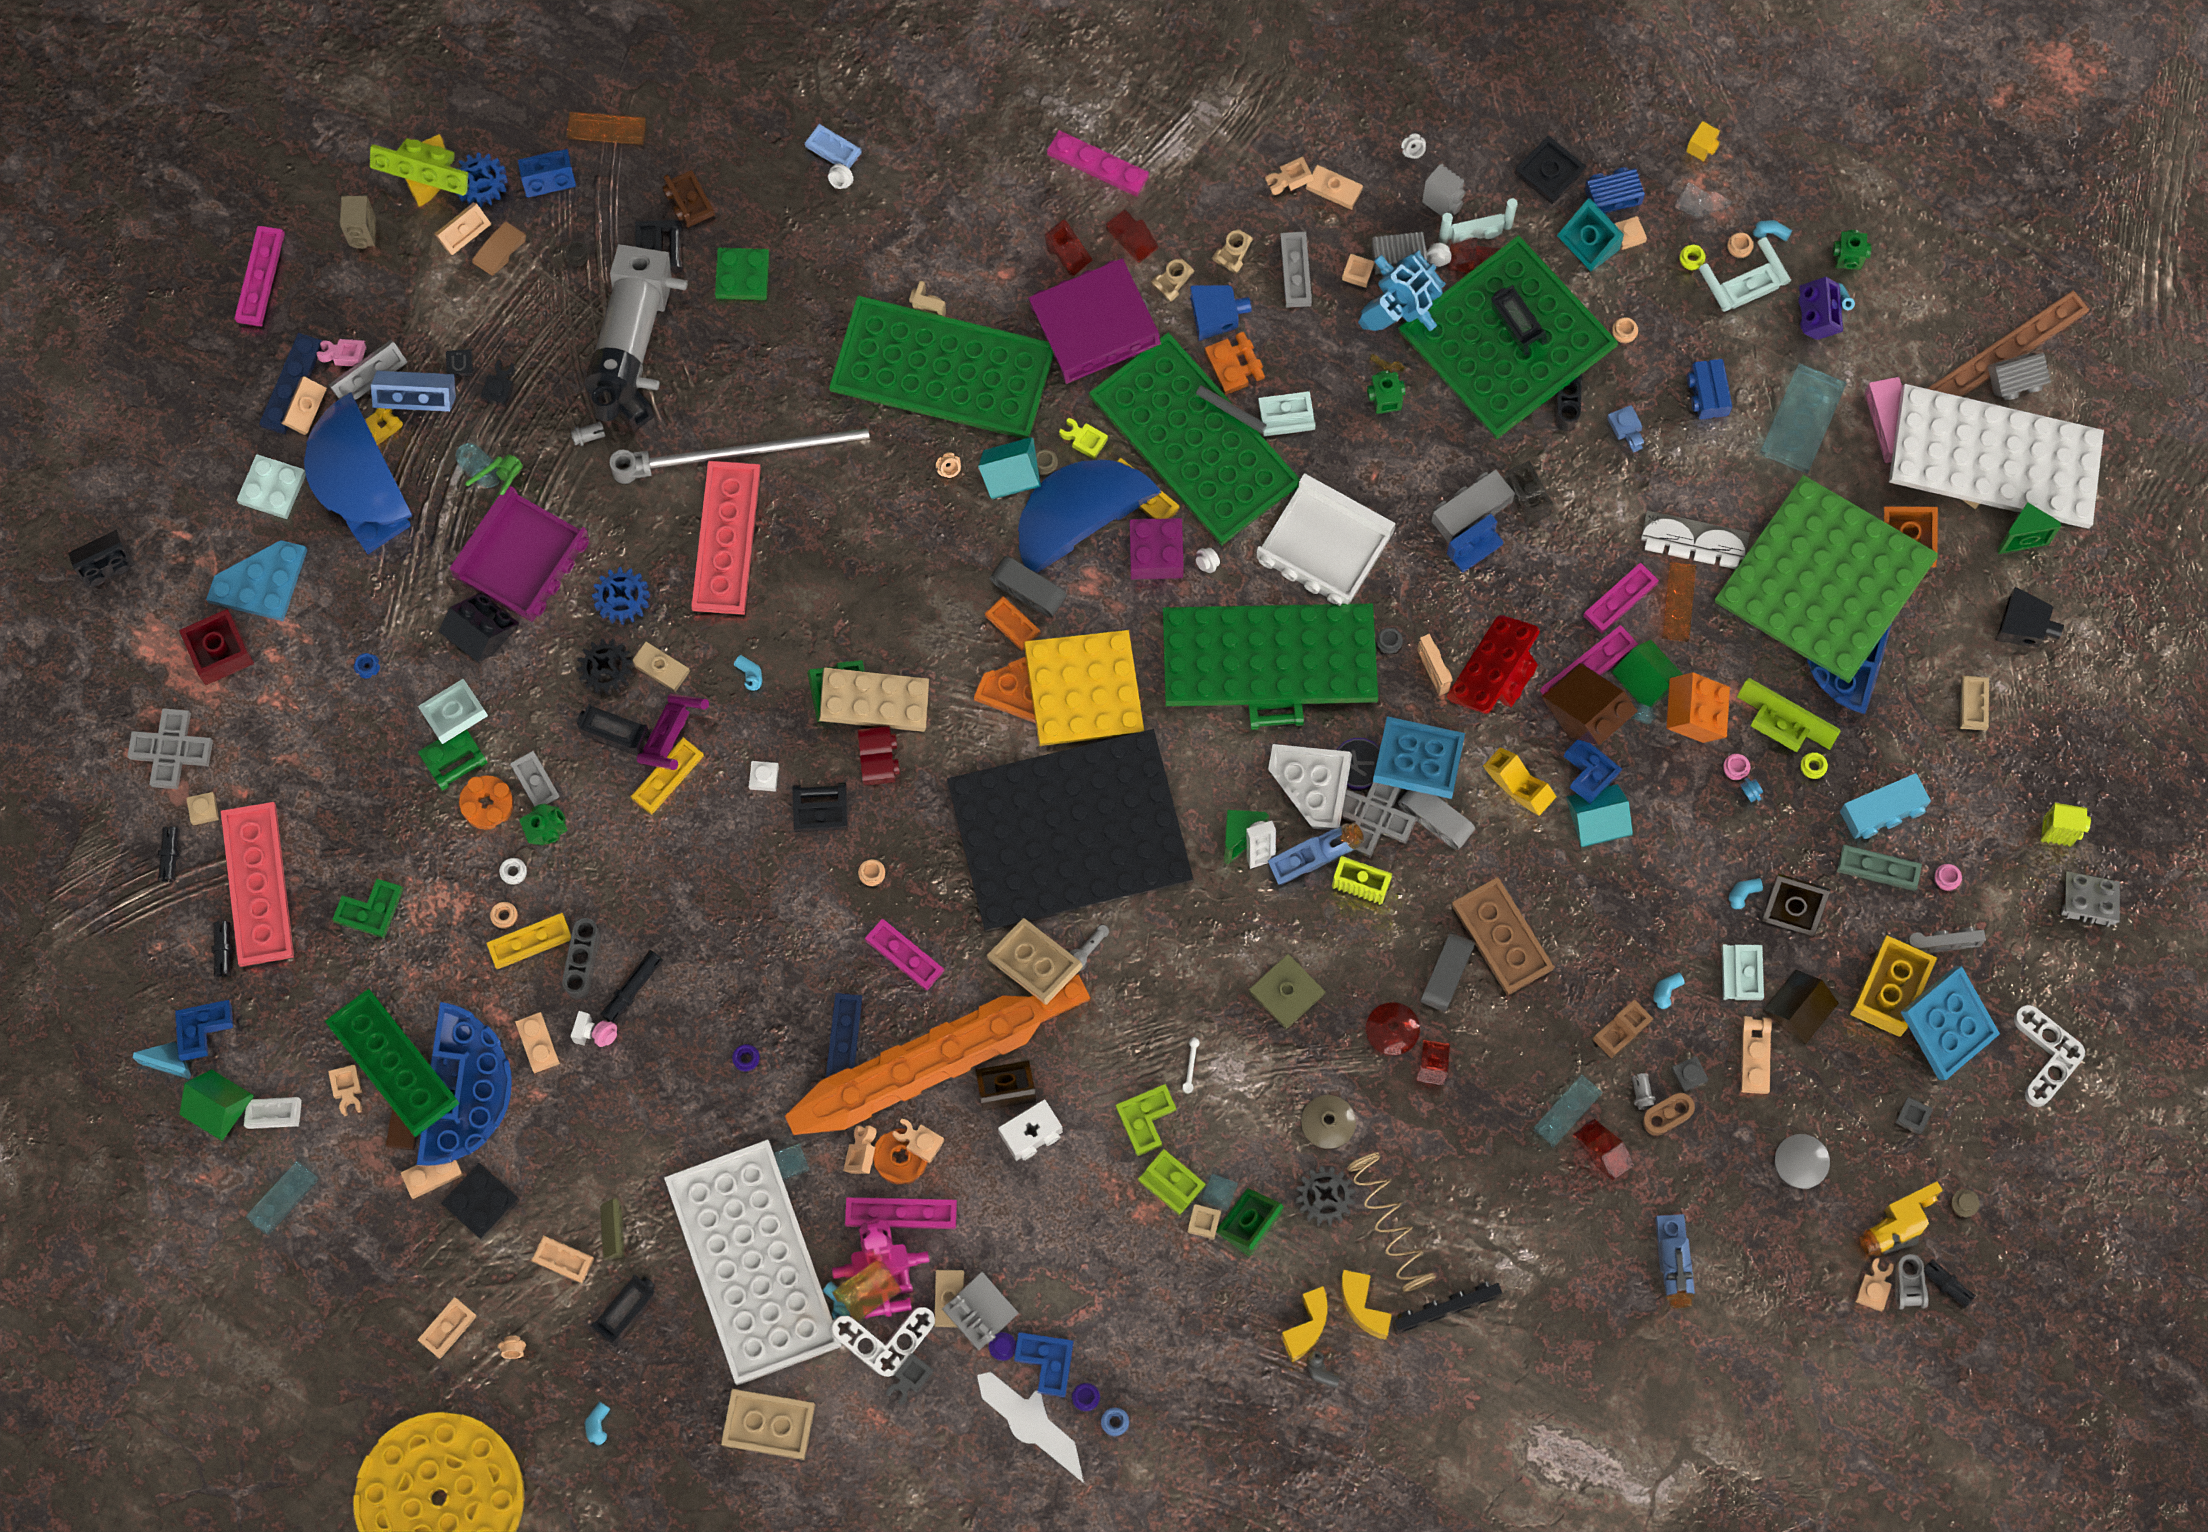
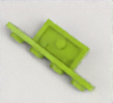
[370,138,468,195]
[1737,678,1841,752]

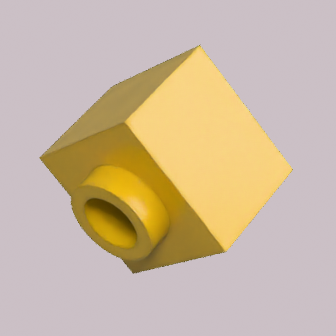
[1686,121,1720,161]

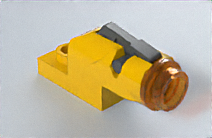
[1859,1181,1943,1257]

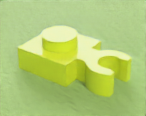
[1059,418,1108,460]

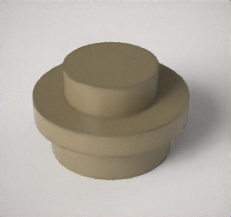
[1036,450,1058,475]
[1951,1189,1980,1217]

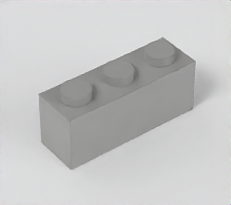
[1431,470,1515,543]

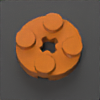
[459,775,514,830]
[873,1128,928,1185]

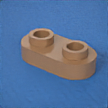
[1643,1093,1695,1135]

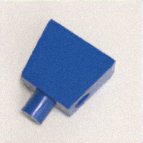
[1190,285,1252,341]

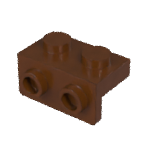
[662,170,715,228]

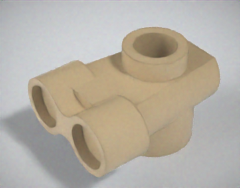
[1211,229,1253,274]
[1150,258,1194,302]

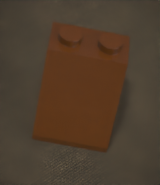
[1541,663,1638,745]

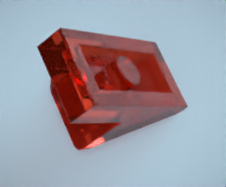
[1106,209,1158,264]
[1044,219,1093,276]
[1447,237,1501,273]
[1417,1040,1450,1085]

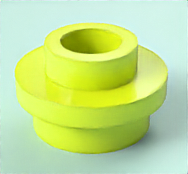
[1679,245,1706,270]
[1800,752,1828,779]

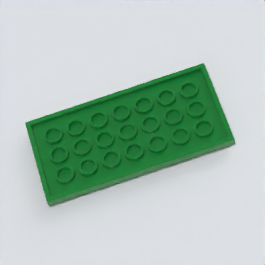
[829,296,1054,439]
[1089,332,1301,546]
[1163,603,1378,706]

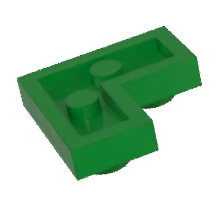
[332,879,404,939]

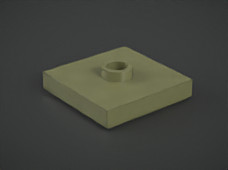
[1249,954,1326,1030]

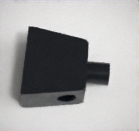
[1996,587,2064,647]

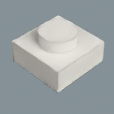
[749,761,779,791]
[571,1011,595,1046]

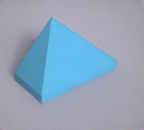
[132,1041,191,1079]

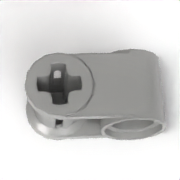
[1893,1254,1928,1309]

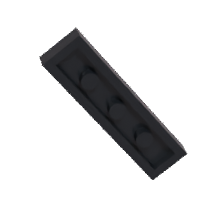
[1393,1281,1502,1335]

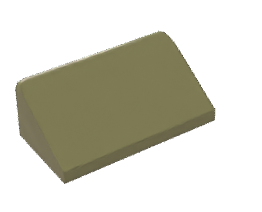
[600,1198,625,1259]

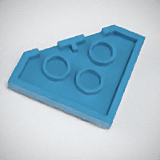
[206,540,307,621]

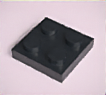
[1514,135,1587,205]
[441,1163,520,1241]

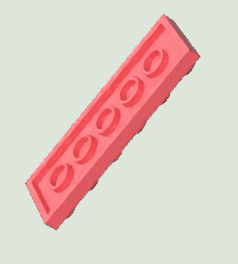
[691,461,761,615]
[221,802,294,967]

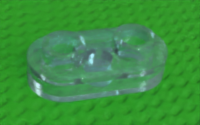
[456,443,500,488]

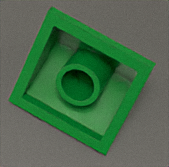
[1997,502,2061,554]
[1611,640,1683,712]
[1224,810,1269,865]
[179,1069,254,1141]
[1216,1188,1284,1257]

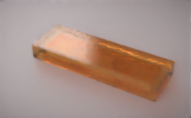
[567,112,646,144]
[1662,562,1696,642]

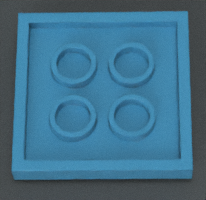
[1373,716,1465,799]
[1901,966,2000,1080]

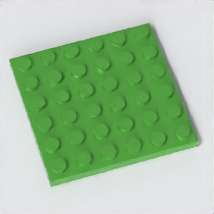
[1715,475,1938,683]

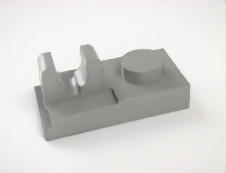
[510,751,560,807]

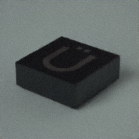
[446,349,474,378]

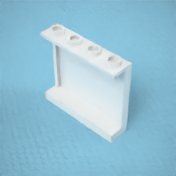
[1256,473,1395,606]

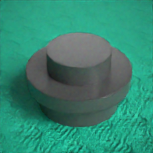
[1376,628,1403,654]

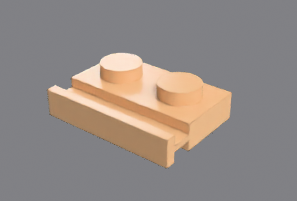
[1417,634,1452,696]

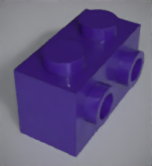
[1798,277,1843,340]

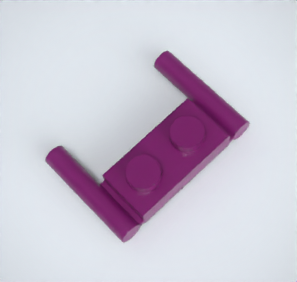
[637,693,709,770]

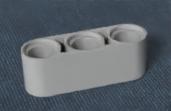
[1398,790,1475,850]

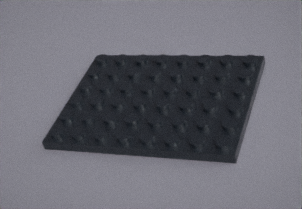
[947,729,1194,933]

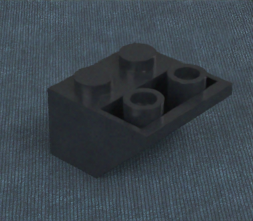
[68,530,135,588]
[438,593,519,662]

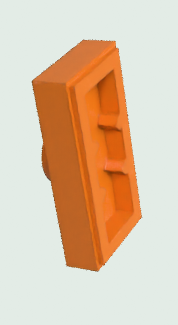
[985,596,1041,651]

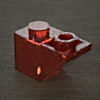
[1573,1119,1634,1181]

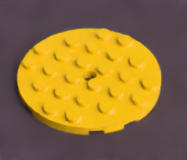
[353,1412,524,1532]

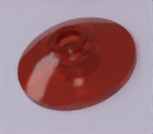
[1366,1002,1420,1056]

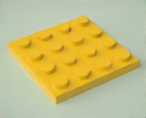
[1024,630,1144,746]

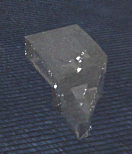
[1675,182,1732,218]

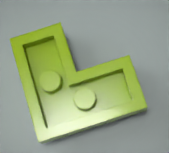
[1115,1084,1177,1157]

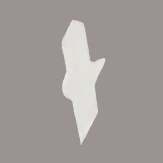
[977,1372,1084,1483]

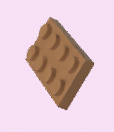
[1451,877,1554,996]

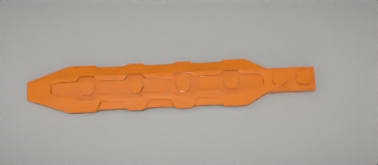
[785,974,1090,1135]

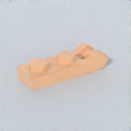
[1741,1016,1772,1094]

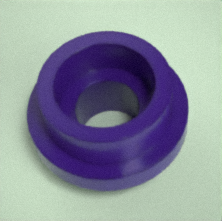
[732,1044,760,1072]

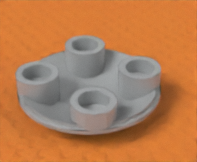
[1774,1134,1830,1189]

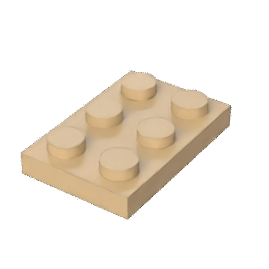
[987,918,1083,1005]
[721,1389,815,1460]

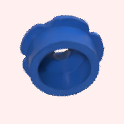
[354,653,380,679]

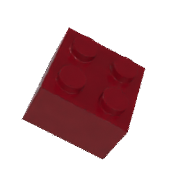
[179,609,254,685]

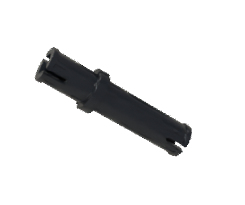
[600,950,663,1023]

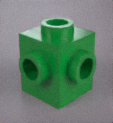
[1833,230,1871,270]
[1367,371,1406,414]
[519,803,568,845]

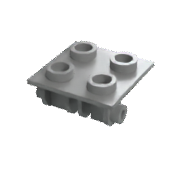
[2061,871,2120,927]
[942,1272,1019,1351]

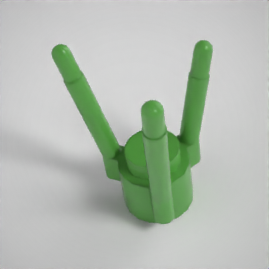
[465,454,523,511]

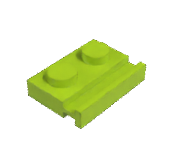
[1138,1149,1206,1216]

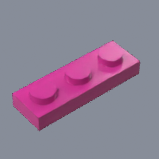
[1583,562,1659,634]
[865,918,944,991]

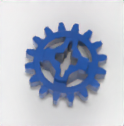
[455,152,508,208]
[592,567,650,625]

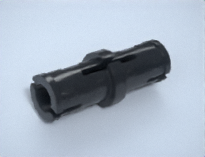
[158,826,180,883]
[211,921,233,978]
[1924,1259,1976,1309]

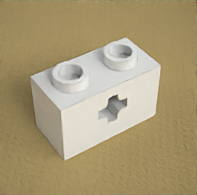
[998,1100,1063,1161]

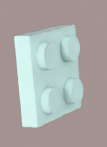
[237,454,306,519]
[418,679,488,744]

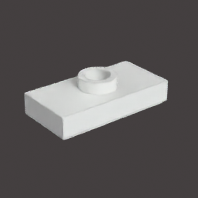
[244,1097,302,1129]

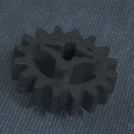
[576,638,635,697]

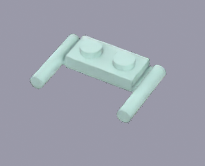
[1438,198,1517,245]
[1699,237,1791,312]

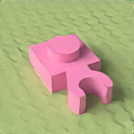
[317,339,366,367]

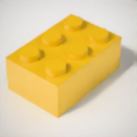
[1850,935,1937,1037]

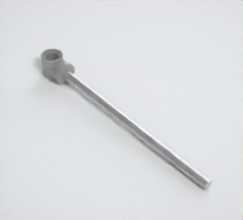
[610,428,870,484]

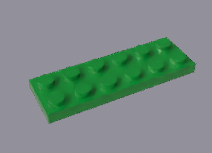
[325,988,460,1137]

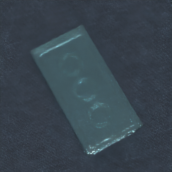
[1760,363,1847,474]

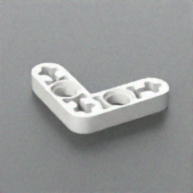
[2014,1005,2085,1107]
[830,1307,935,1377]

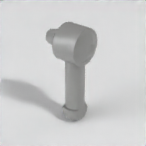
[1069,924,1109,972]

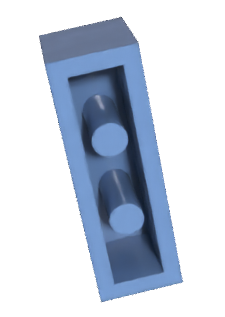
[371,371,456,411]

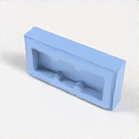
[805,124,861,169]

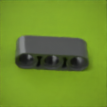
[989,556,1067,618]
[562,918,600,1000]
[1421,932,1475,1013]

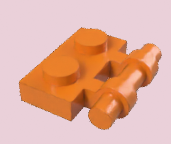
[1204,332,1265,395]

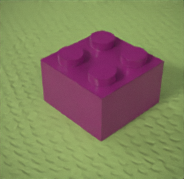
[1129,518,1184,580]

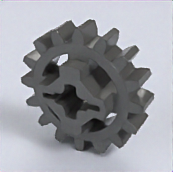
[1296,1166,1356,1227]

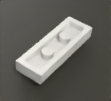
[1246,821,1276,869]

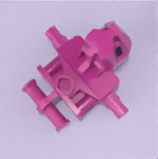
[832,1220,930,1319]

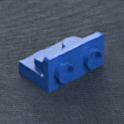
[518,149,576,197]
[1447,514,1503,572]
[346,519,411,555]

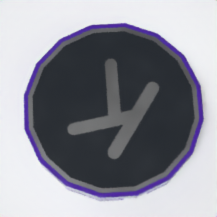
[1337,738,1380,791]

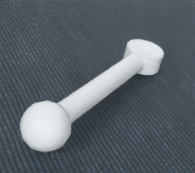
[1183,1037,1200,1094]

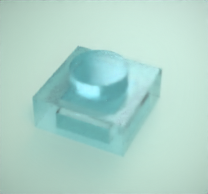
[774,1143,810,1180]
[1202,1174,1238,1211]

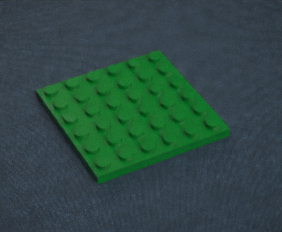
[1399,235,1618,440]

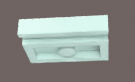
[1258,391,1315,436]
[1721,944,1764,1000]

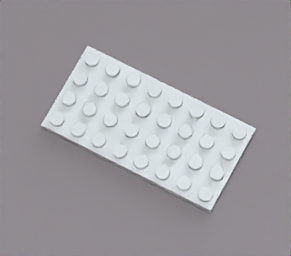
[1889,384,2104,529]
[664,1140,842,1386]

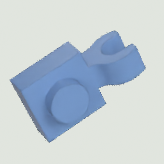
[1607,405,1644,453]

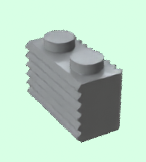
[1422,164,1466,216]
[1371,232,1428,276]
[1988,351,2051,400]

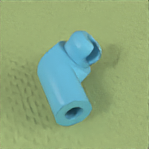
[1753,220,1792,241]
[1837,282,1855,310]
[734,655,763,690]
[1729,878,1763,909]
[1653,972,1685,1009]
[823,1281,851,1319]
[585,1401,610,1445]

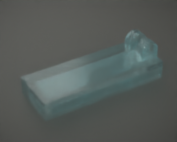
[1533,1075,1603,1148]
[246,1161,318,1236]

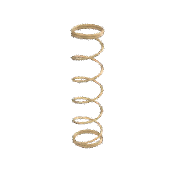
[1347,1152,1436,1292]

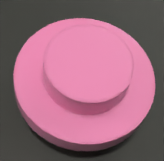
[1723,754,1750,780]
[1934,864,1962,891]
[592,1020,617,1047]

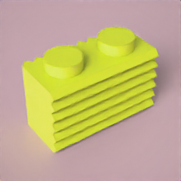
[2041,803,2091,847]
[1332,856,1392,905]

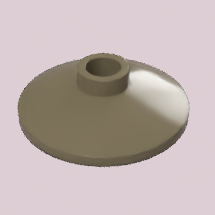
[1301,1095,1356,1149]

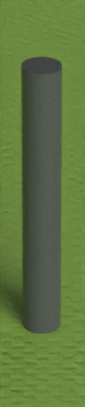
[1196,385,1267,434]

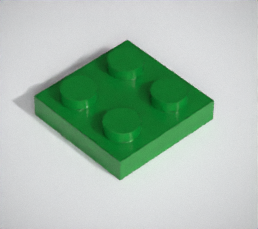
[715,248,770,300]

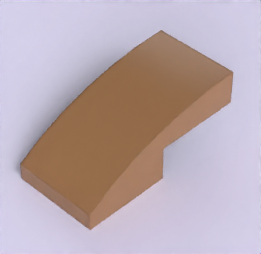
[472,222,526,276]
[1593,999,1653,1059]

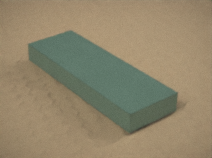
[1836,844,1922,891]

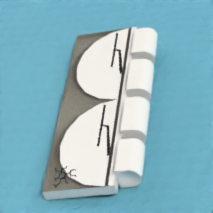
[1641,511,1750,569]

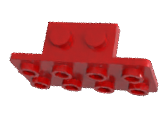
[1447,615,1540,714]

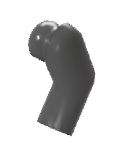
[1306,1351,1341,1388]

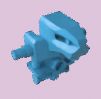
[1358,249,1446,331]

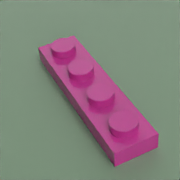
[1047,130,1149,197]
[234,226,285,326]
[1540,625,1638,694]
[845,1197,957,1229]

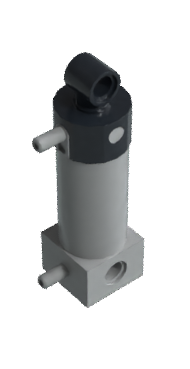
[584,244,688,421]

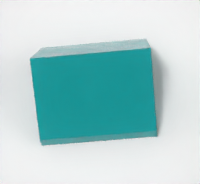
[1557,198,1624,271]
[978,437,1041,499]
[1566,784,1633,848]

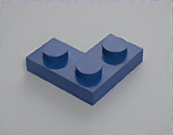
[1563,740,1622,804]
[175,1000,233,1061]
[1014,1332,1074,1397]

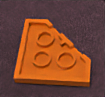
[974,657,1035,723]

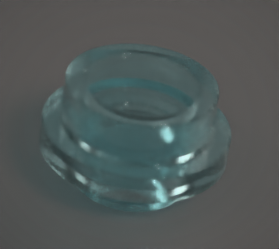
[1631,703,1657,725]

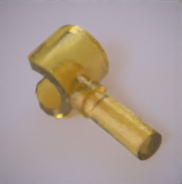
[1370,354,1404,377]

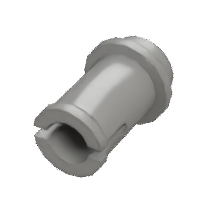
[570,421,605,446]
[1631,1073,1656,1110]

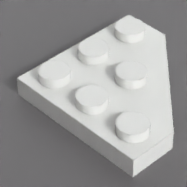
[1268,744,1352,831]

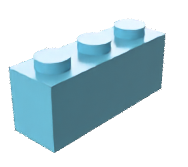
[1840,773,1931,839]

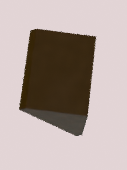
[1762,873,1831,936]
[1762,970,1839,1045]
[975,1060,1036,1111]

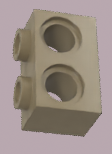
[340,196,376,249]

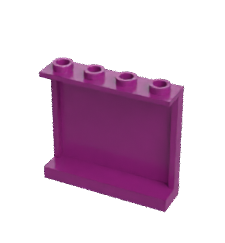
[1028,258,1161,384]
[449,486,589,623]

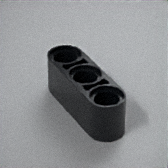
[1554,374,1582,431]

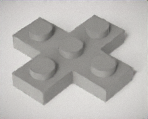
[127,708,213,789]
[1341,782,1416,858]

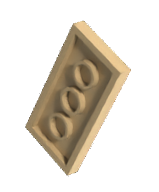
[819,668,929,732]

